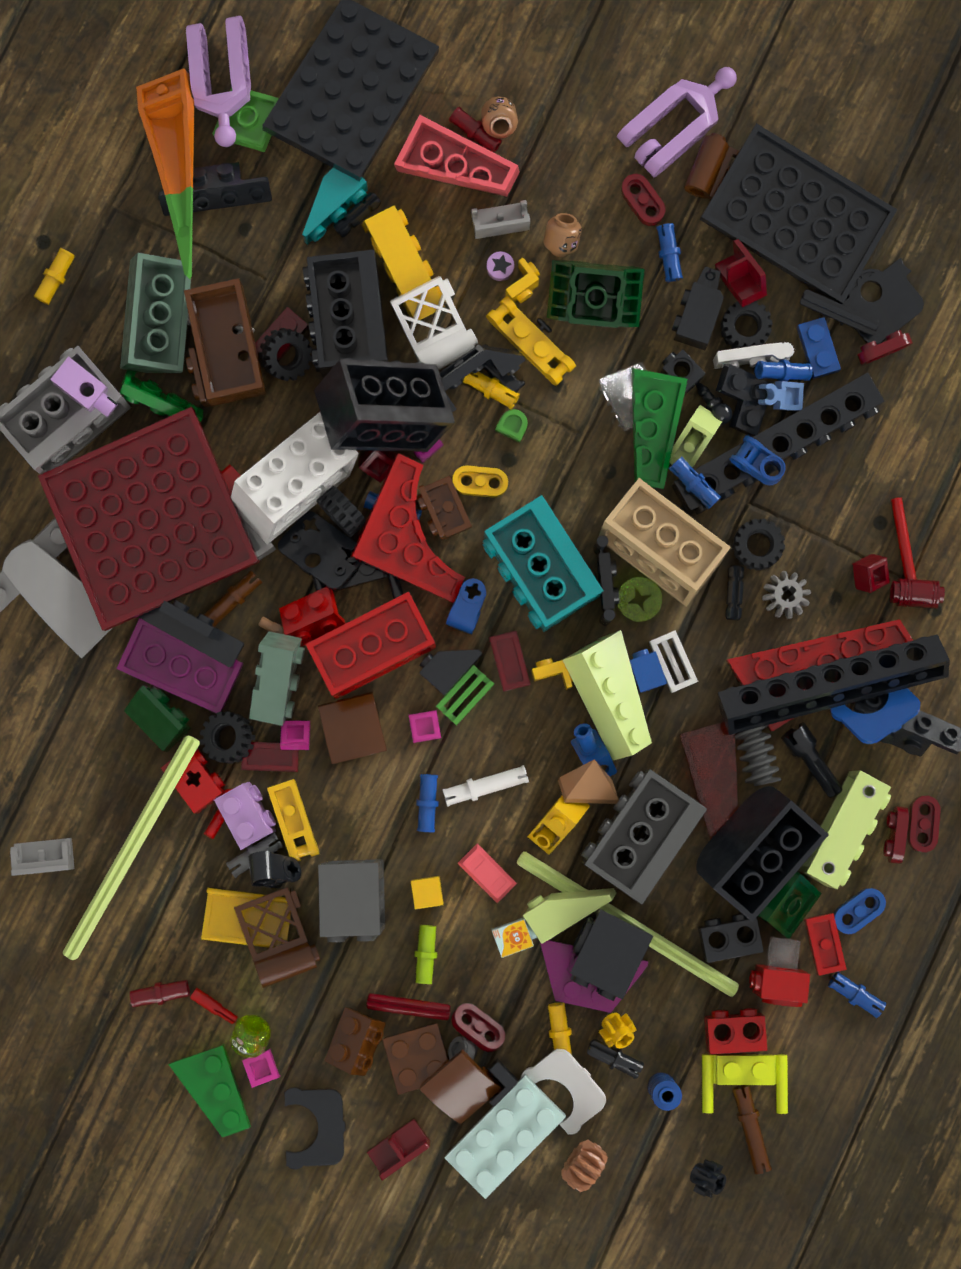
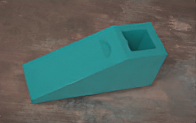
[302,168,368,245]

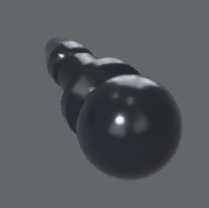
[696,382,732,425]

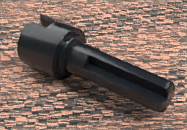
[781,722,842,798]

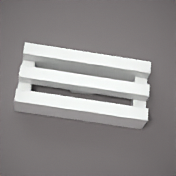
[649,630,698,693]

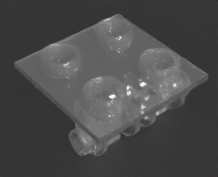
[599,362,647,431]

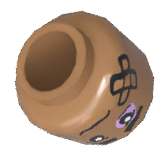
[481,96,518,139]
[543,213,582,257]

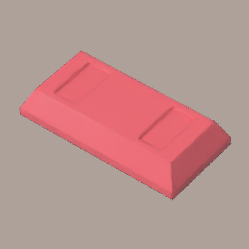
[458,843,517,903]

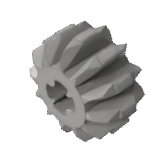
[762,571,811,619]

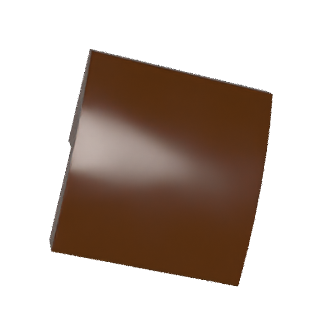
[318,692,387,764]
[420,1049,503,1124]

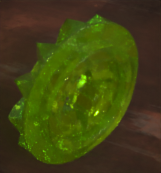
[618,577,662,622]

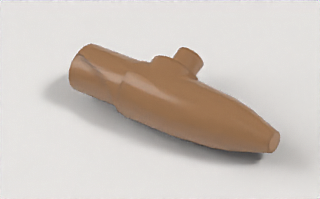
[258,617,285,635]

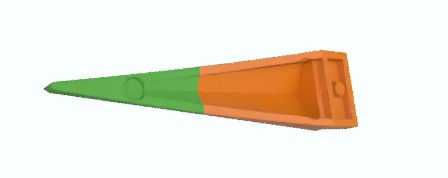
[136,69,194,280]

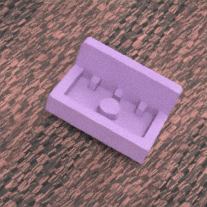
[214,782,276,850]

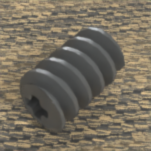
[734,725,782,786]

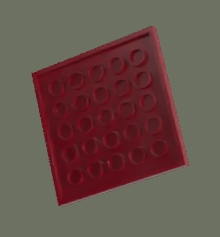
[38,407,260,631]

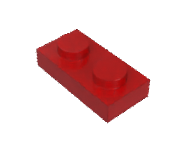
[804,913,847,976]

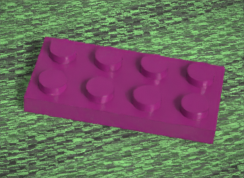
[116,618,244,713]

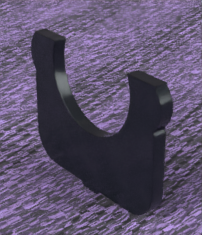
[284,1087,346,1169]

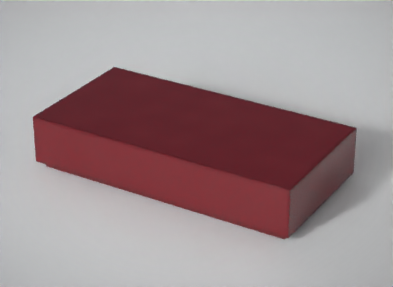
[489,631,531,692]
[241,742,299,772]

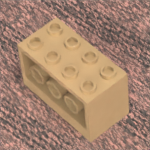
[598,478,731,607]

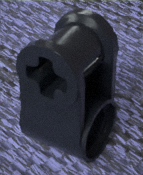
[248,851,301,889]

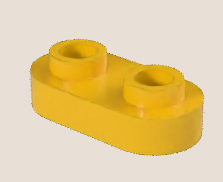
[453,466,508,498]

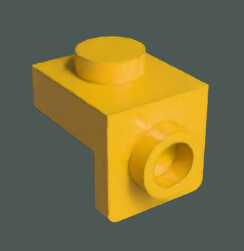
[505,258,540,303]
[531,658,573,689]

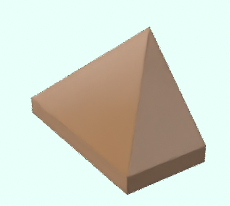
[558,759,619,804]

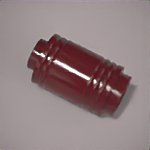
[890,578,945,609]

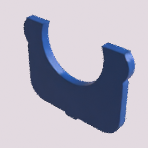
[830,688,920,744]

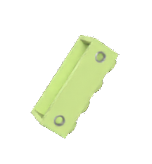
[798,770,891,889]

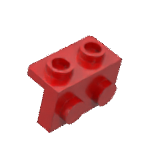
[279,587,346,647]

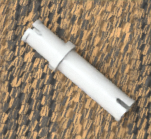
[442,765,529,807]

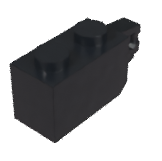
[672,267,724,351]

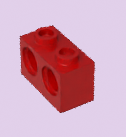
[704,1008,767,1054]

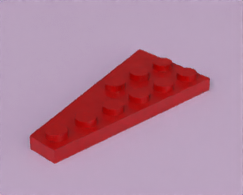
[726,619,913,732]

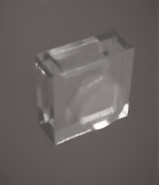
[767,937,800,969]

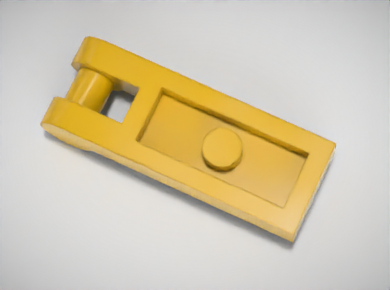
[267,779,320,861]

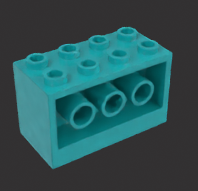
[482,495,604,632]

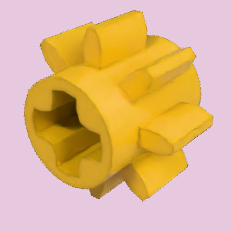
[599,1013,637,1049]

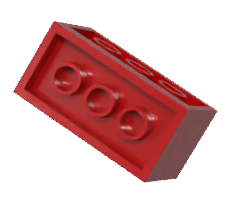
[306,592,436,699]

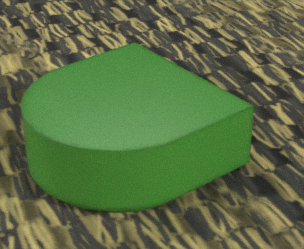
[495,409,528,443]

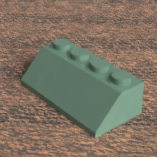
[120,253,193,373]

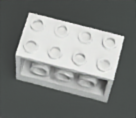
[231,412,359,545]

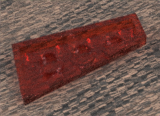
[679,722,738,840]

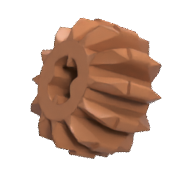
[561,1140,608,1192]

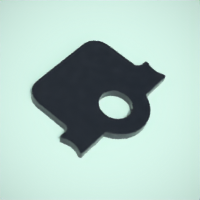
[839,258,924,345]

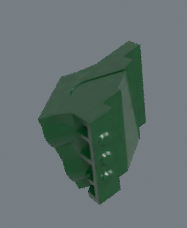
[547,259,645,328]

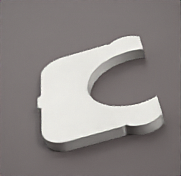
[520,1049,606,1135]

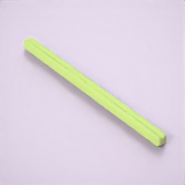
[63,735,200,960]
[517,851,739,997]

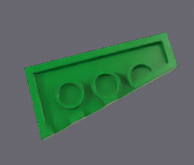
[631,368,688,489]

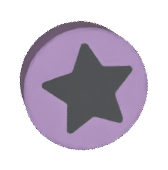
[635,139,662,166]
[487,252,514,281]

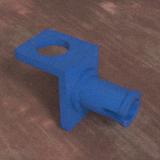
[571,724,617,776]

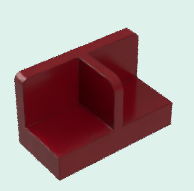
[715,239,767,307]
[367,1118,430,1181]

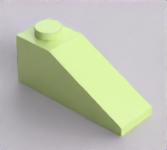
[523,888,616,944]

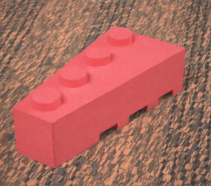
[394,115,520,197]

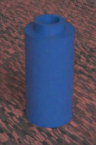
[647,1073,682,1111]

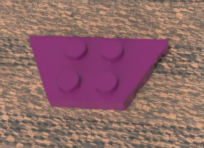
[540,940,648,1013]

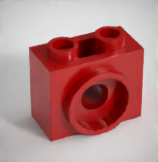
[749,964,810,1007]

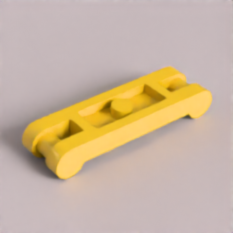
[486,296,576,386]

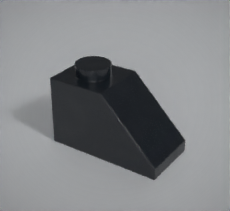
[419,649,482,697]

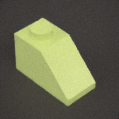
[670,405,722,468]

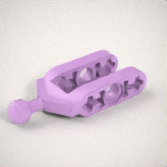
[186,16,251,147]
[617,67,737,178]

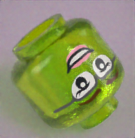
[230,1015,271,1058]

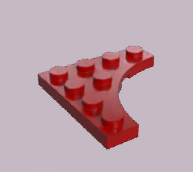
[351,453,465,603]

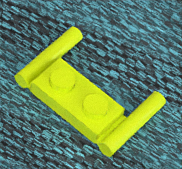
[702,1054,788,1114]

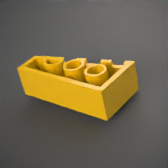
[361,205,445,320]

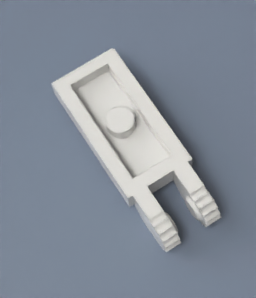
[713,342,794,369]

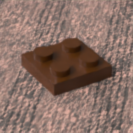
[382,1022,448,1095]

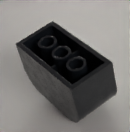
[696,786,829,922]

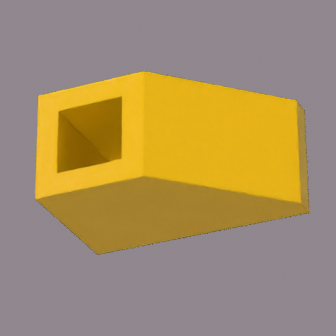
[528,795,590,855]

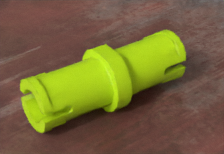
[414,925,437,984]

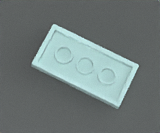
[444,1074,566,1199]

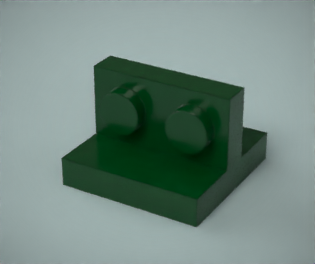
[758,872,822,939]

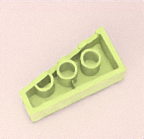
[563,630,652,761]

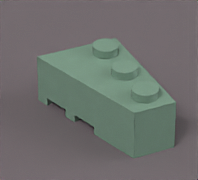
[249,631,305,726]

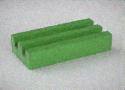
[436,665,494,726]

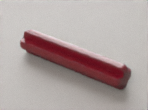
[366,993,451,1020]

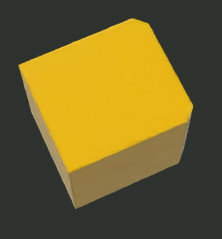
[411,876,444,909]

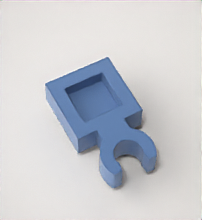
[758,381,804,411]

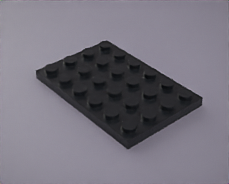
[262,0,439,182]
[699,123,897,304]

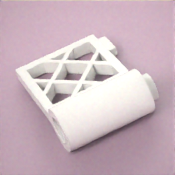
[390,276,478,370]

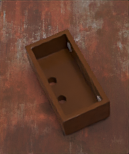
[184,278,266,406]

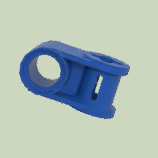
[729,435,785,485]
[446,578,486,635]

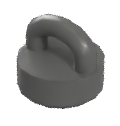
[448,1036,478,1060]

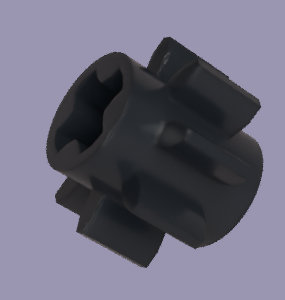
[690,1159,726,1198]

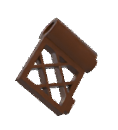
[684,133,739,200]
[234,887,320,988]

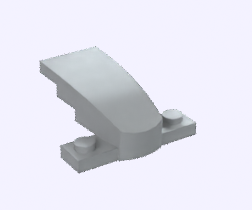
[0,518,112,658]

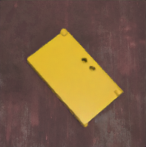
[201,888,291,948]

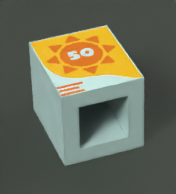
[492,917,537,958]

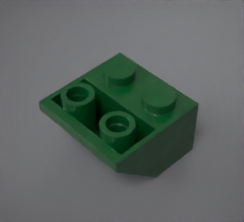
[124,685,191,752]

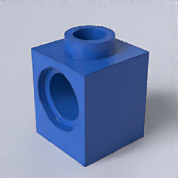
[629,649,667,694]

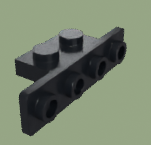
[158,162,272,216]
[138,600,244,668]
[853,695,961,757]

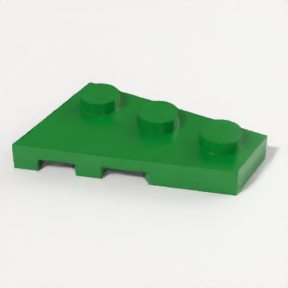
[120,370,203,423]
[168,1044,251,1137]

